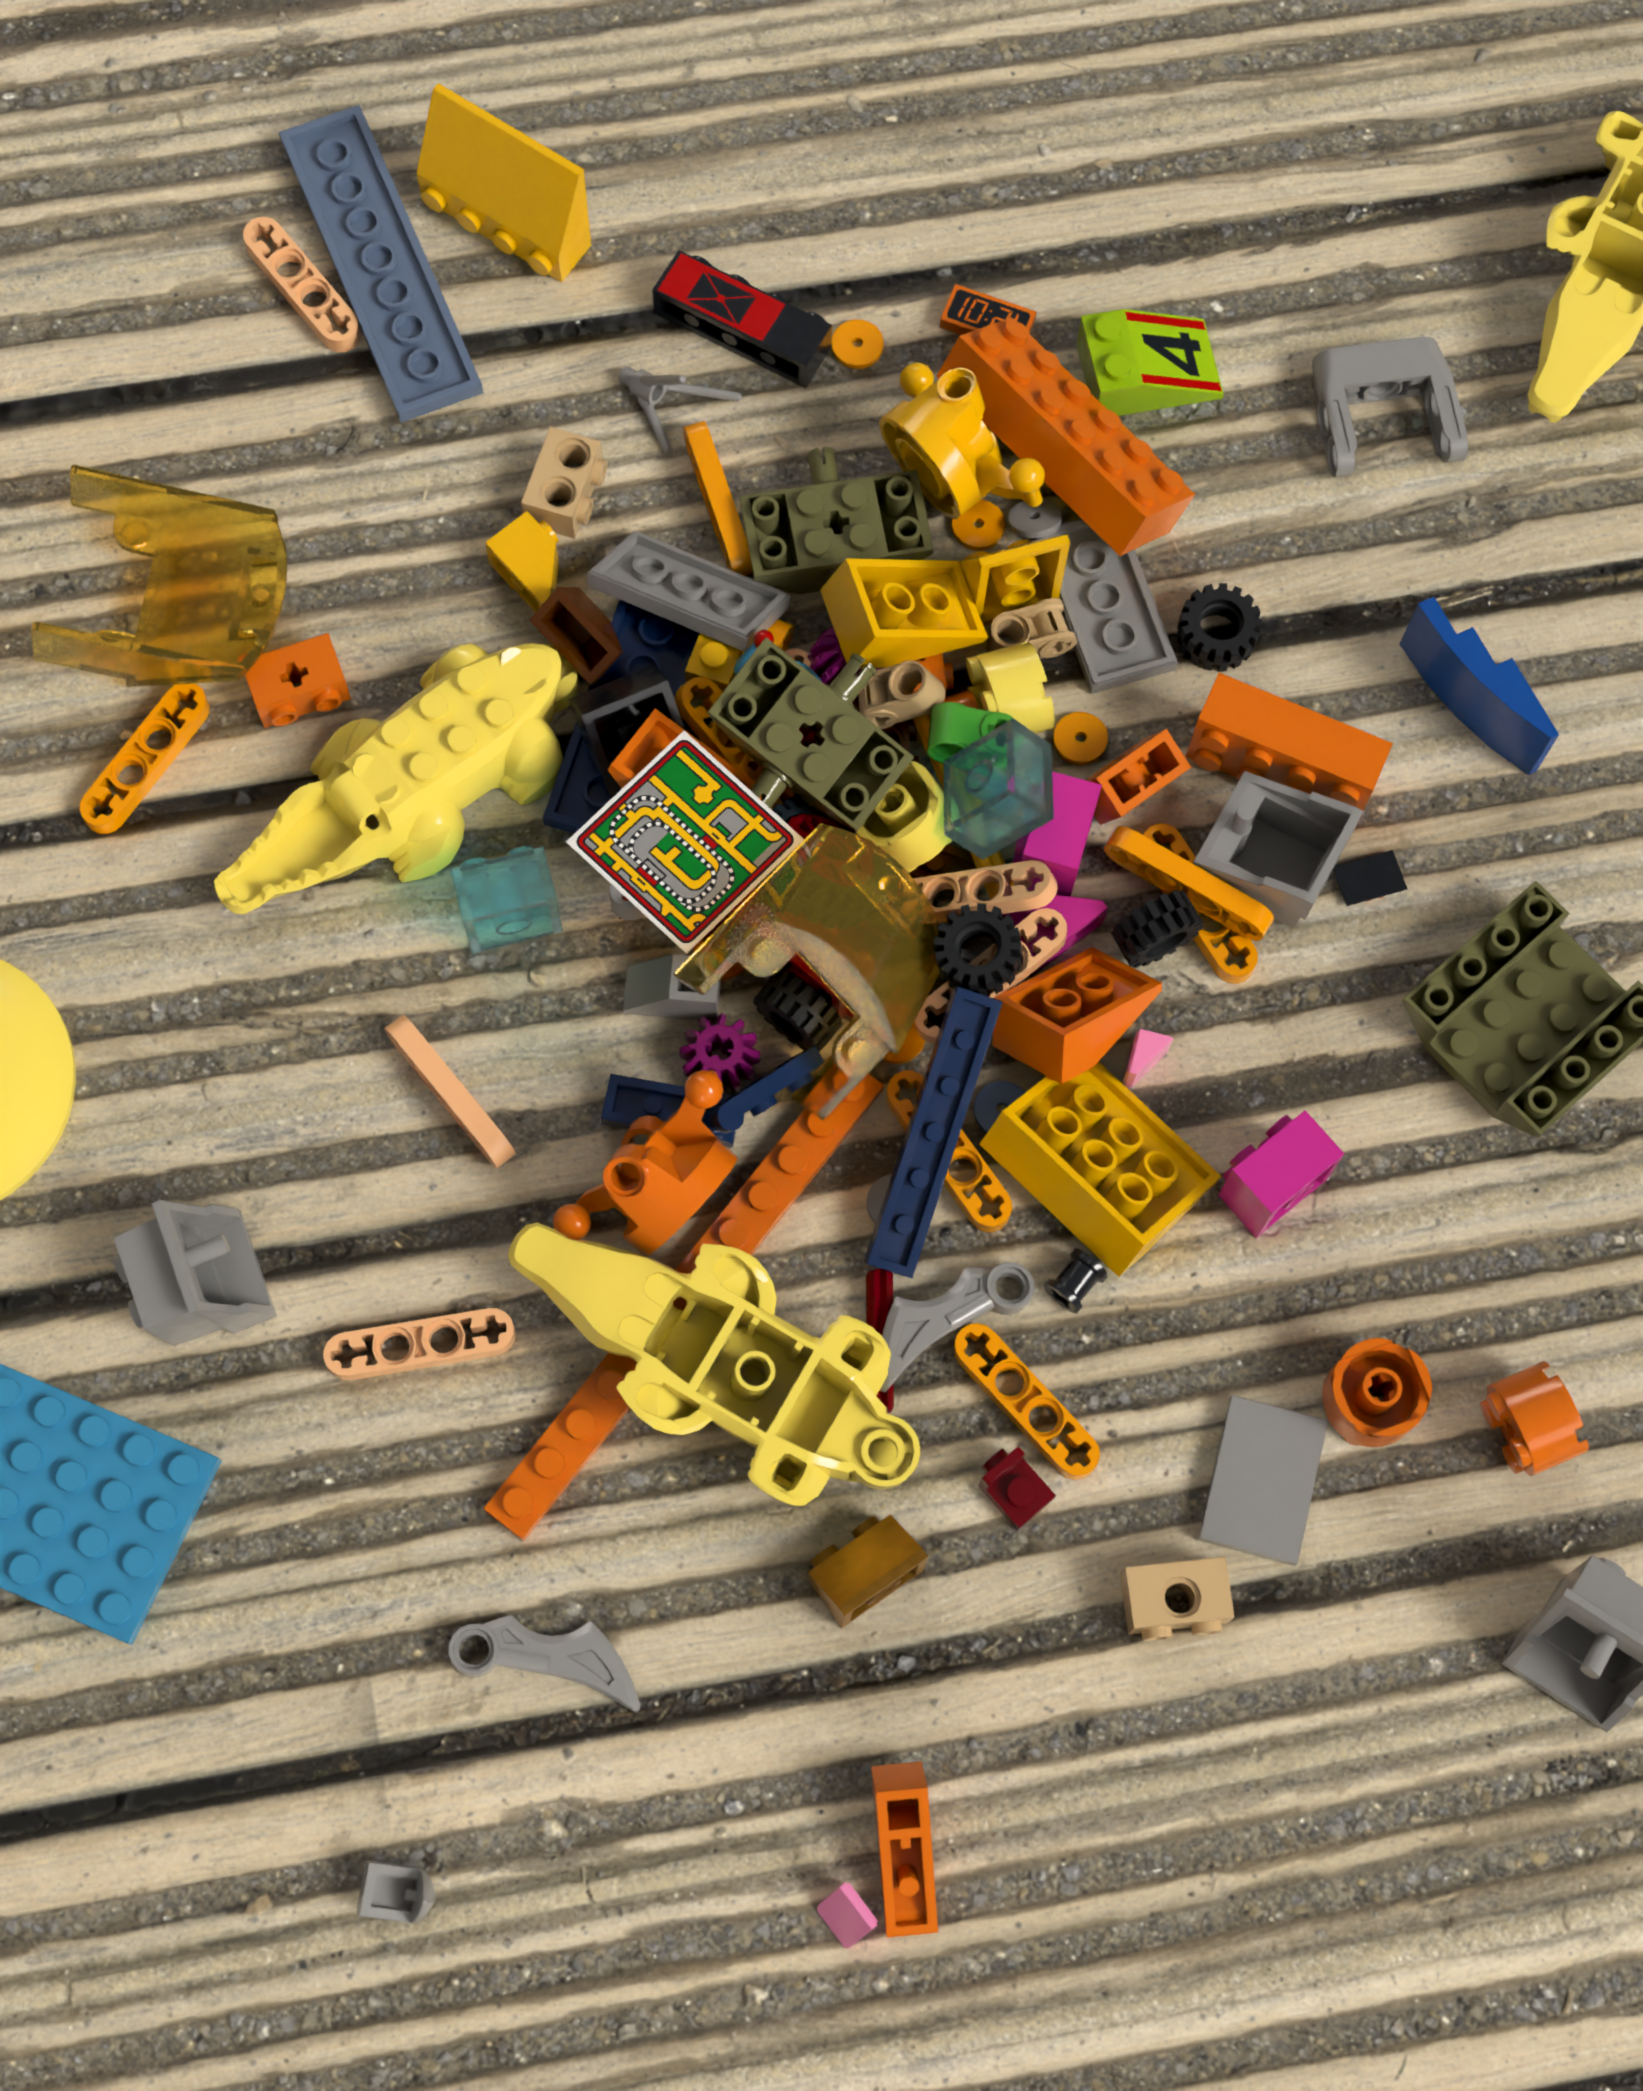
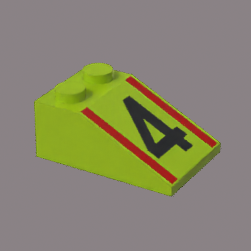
[1076,309,1224,416]

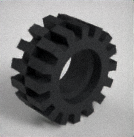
[1111,890,1204,968]
[934,903,1022,997]

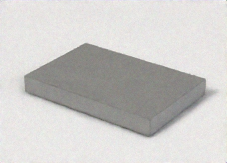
[1198,1395,1328,1566]

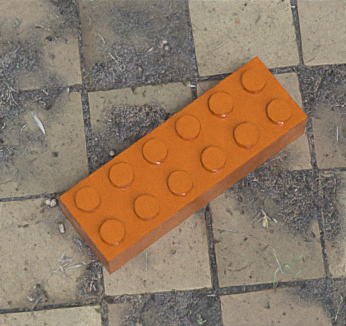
[936,317,1195,556]

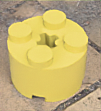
[966,642,1055,739]
[856,761,957,873]

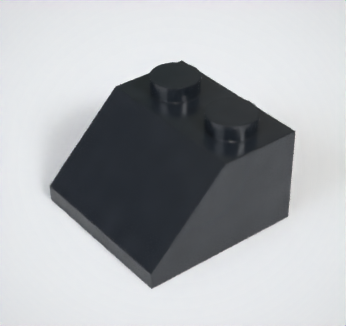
[568,664,685,798]

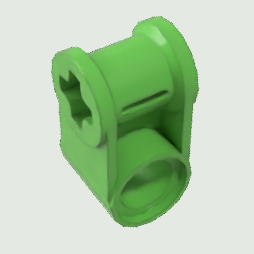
[927,702,1021,771]

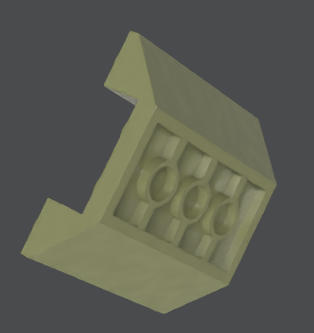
[1402,881,1643,1138]

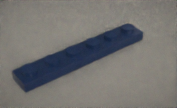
[864,987,1003,1278]

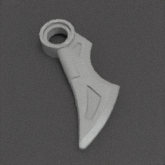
[880,1262,1034,1392]
[449,1615,640,1712]

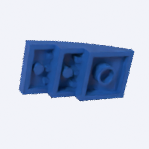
[1399,596,1559,775]

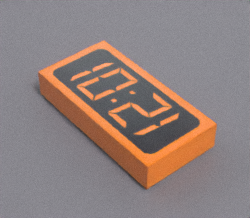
[939,284,1037,335]

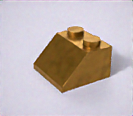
[807,1514,928,1628]

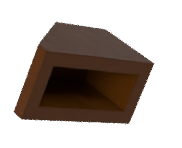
[529,587,623,685]

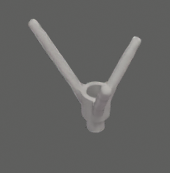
[619,366,742,452]

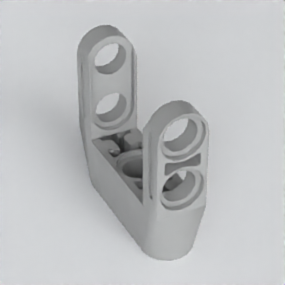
[1312,337,1468,477]

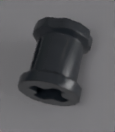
[1044,1248,1108,1314]

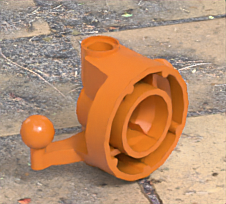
[553,1070,737,1256]

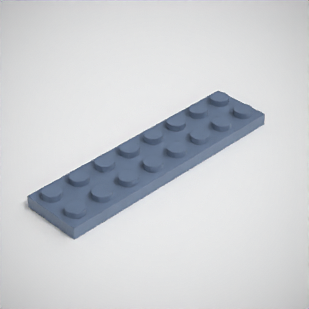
[279,105,483,423]

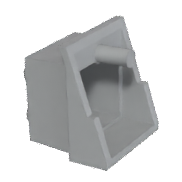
[1193,771,1363,929]
[113,1200,277,1346]
[1501,1555,1643,1732]

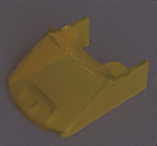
[31,465,287,687]
[674,823,939,1120]

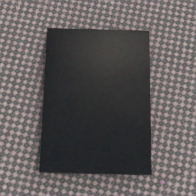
[1333,850,1408,906]

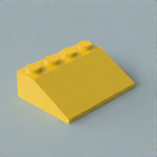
[417,83,591,283]
[979,1062,1222,1277]

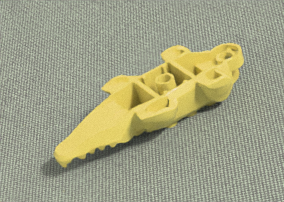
[1527,111,1643,423]
[214,643,579,914]
[508,1223,920,1506]

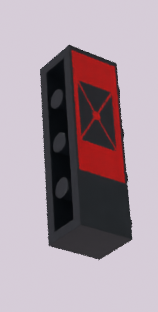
[652,250,832,388]

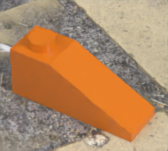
[871,1761,938,1938]

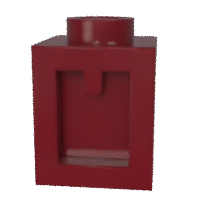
[979,1446,1056,1531]

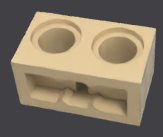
[521,427,608,539]

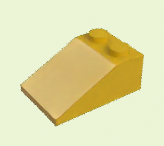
[959,534,1070,626]
[820,558,988,668]

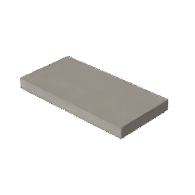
[1033,519,1178,694]
[587,531,791,652]

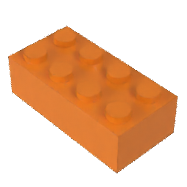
[1186,673,1393,810]

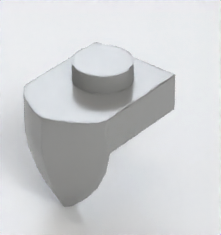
[356,1860,436,1923]

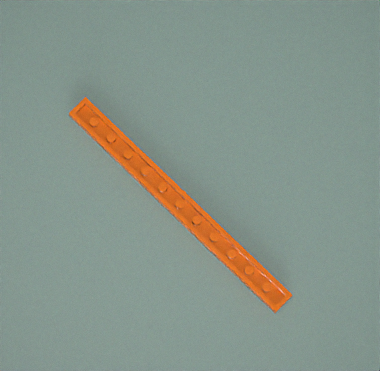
[483,1057,884,1542]

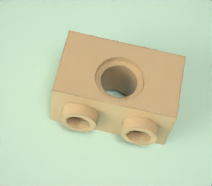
[1120,1557,1234,1641]

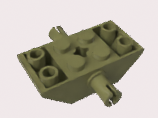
[739,447,934,594]
[707,637,914,832]

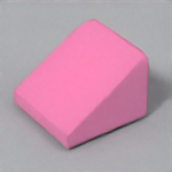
[1123,1029,1173,1089]
[817,1882,878,1948]

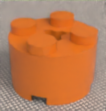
[1322,1338,1432,1447]
[1480,1361,1589,1476]

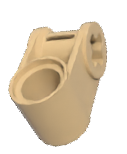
[985,598,1077,659]
[855,660,945,729]

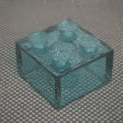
[943,718,1054,860]
[450,846,563,954]

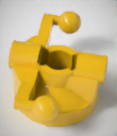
[879,362,1045,519]

